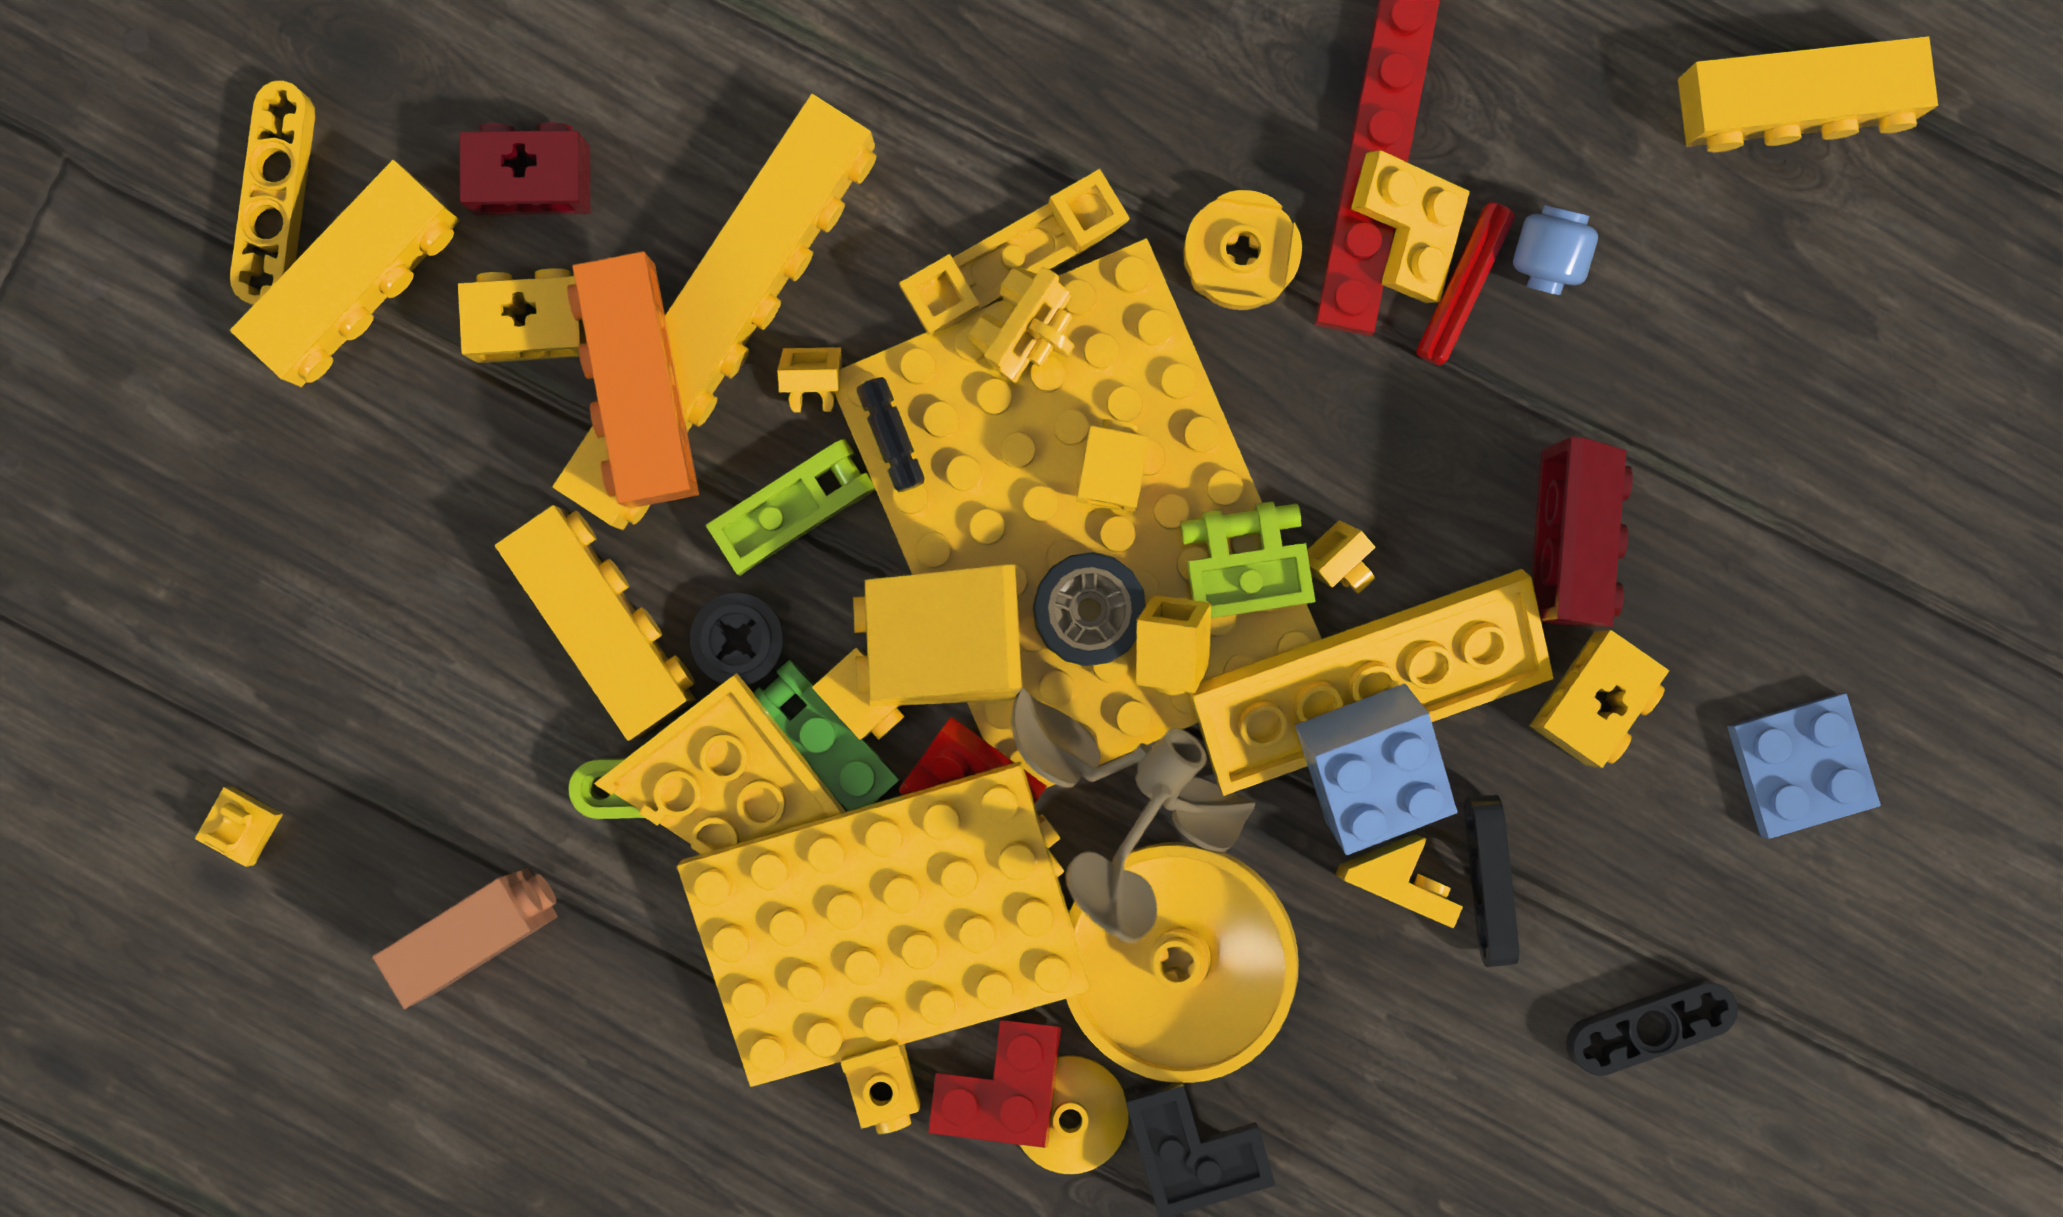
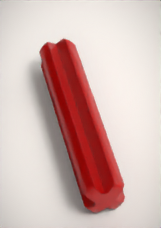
[1416,202,1515,366]

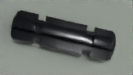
[857,377,925,492]

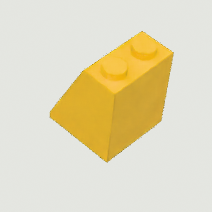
[853,565,1022,707]

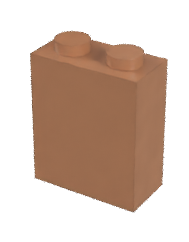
[372,868,558,1009]

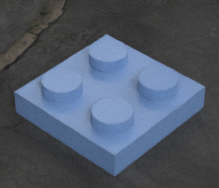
[1727,693,1881,839]

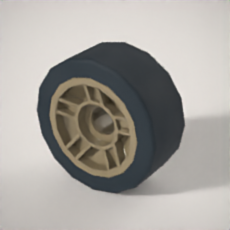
[1033,552,1146,666]

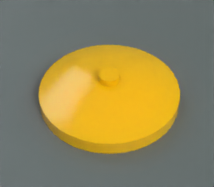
[1066,842,1299,1083]

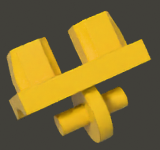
[969,266,1075,384]

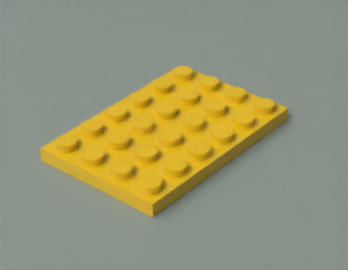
[677,761,1091,1087]

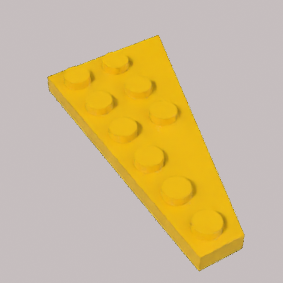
[594,673,846,854]

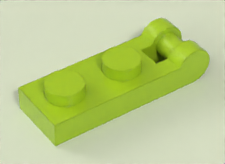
[706,439,875,576]

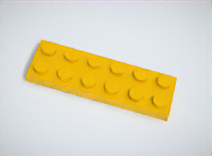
[1189,569,1554,796]

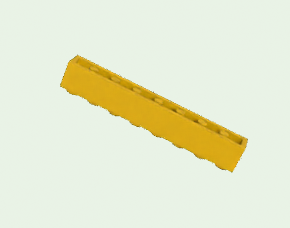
[552,94,877,530]

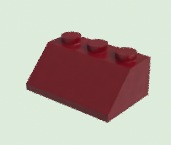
[1531,437,1633,629]

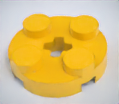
[1184,190,1302,310]

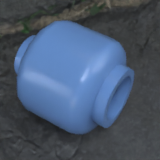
[1513,205,1598,295]

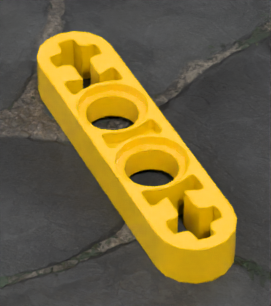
[230,81,315,306]

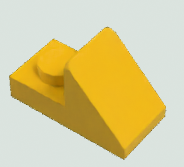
[1335,834,1463,929]

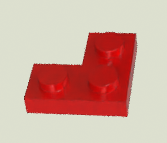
[928,1020,1061,1148]

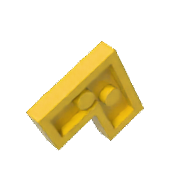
[1351,150,1470,303]

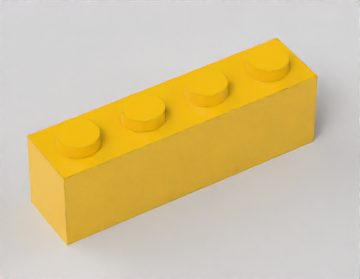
[1678,36,1938,152]
[229,159,461,387]
[494,505,696,741]

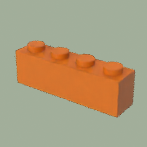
[567,251,699,509]

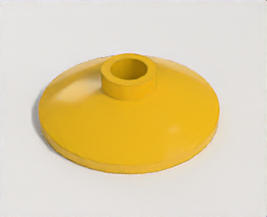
[1020,1055,1128,1174]

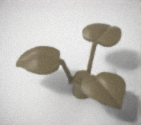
[1011,688,1255,943]

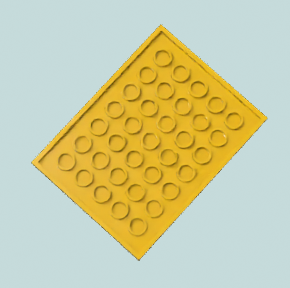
[834,238,1322,788]

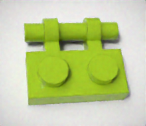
[1180,501,1315,619]

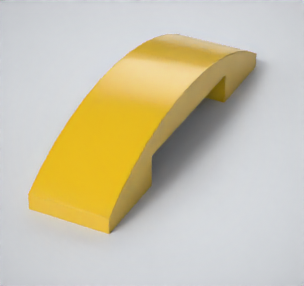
[899,169,1130,335]

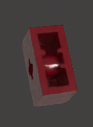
[460,122,590,215]

